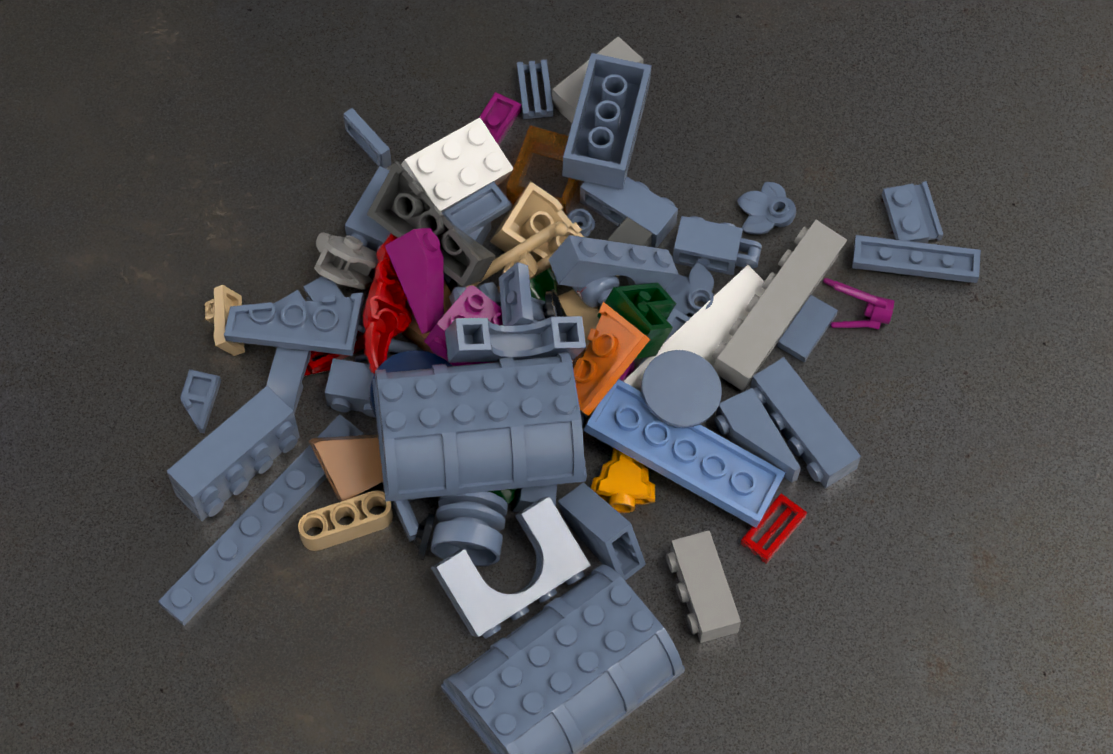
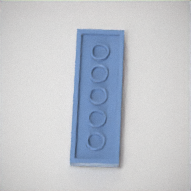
[583,379,786,527]

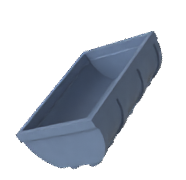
[372,352,587,502]
[441,564,685,754]

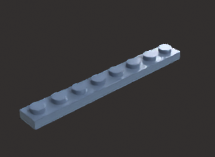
[158,414,364,626]

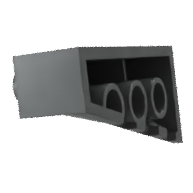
[367,161,496,287]

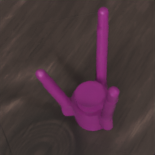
[823,278,894,330]

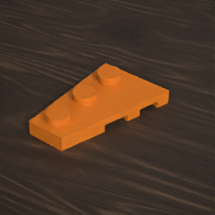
[573,302,650,416]

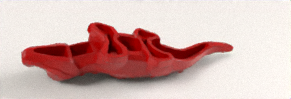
[363,233,412,374]

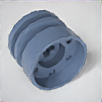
[431,491,508,566]

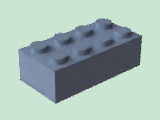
[562,53,652,189]
[167,386,300,522]

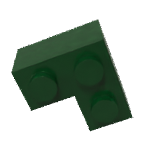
[597,283,677,359]

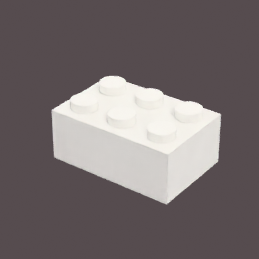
[401,118,514,213]

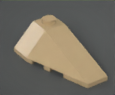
[490,182,619,278]

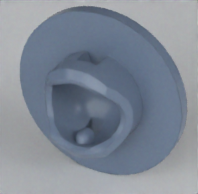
[641,350,722,428]

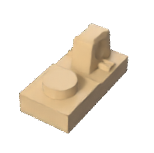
[204,285,245,356]

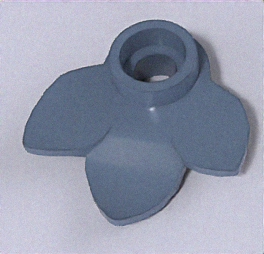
[737,182,796,234]
[665,263,714,316]

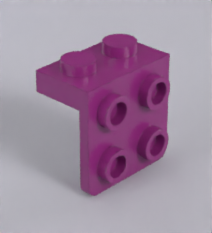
[424,285,503,366]

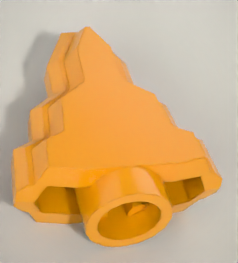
[591,448,655,513]

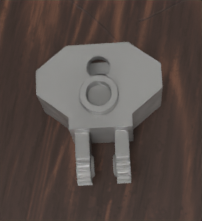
[314,232,378,289]

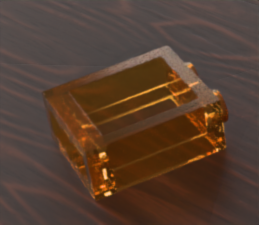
[506,125,579,215]

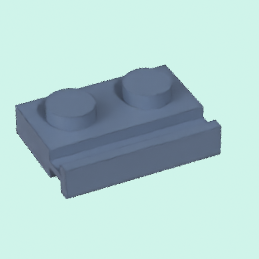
[882,181,943,243]

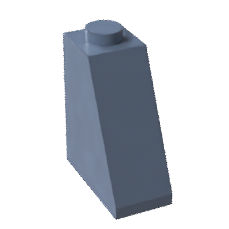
[558,482,646,580]

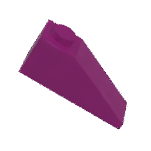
[385,228,444,334]

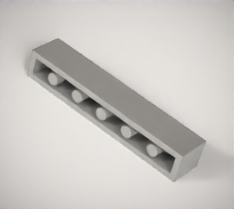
[712,220,847,391]

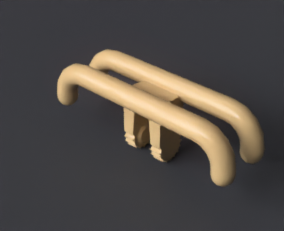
[460,222,568,292]

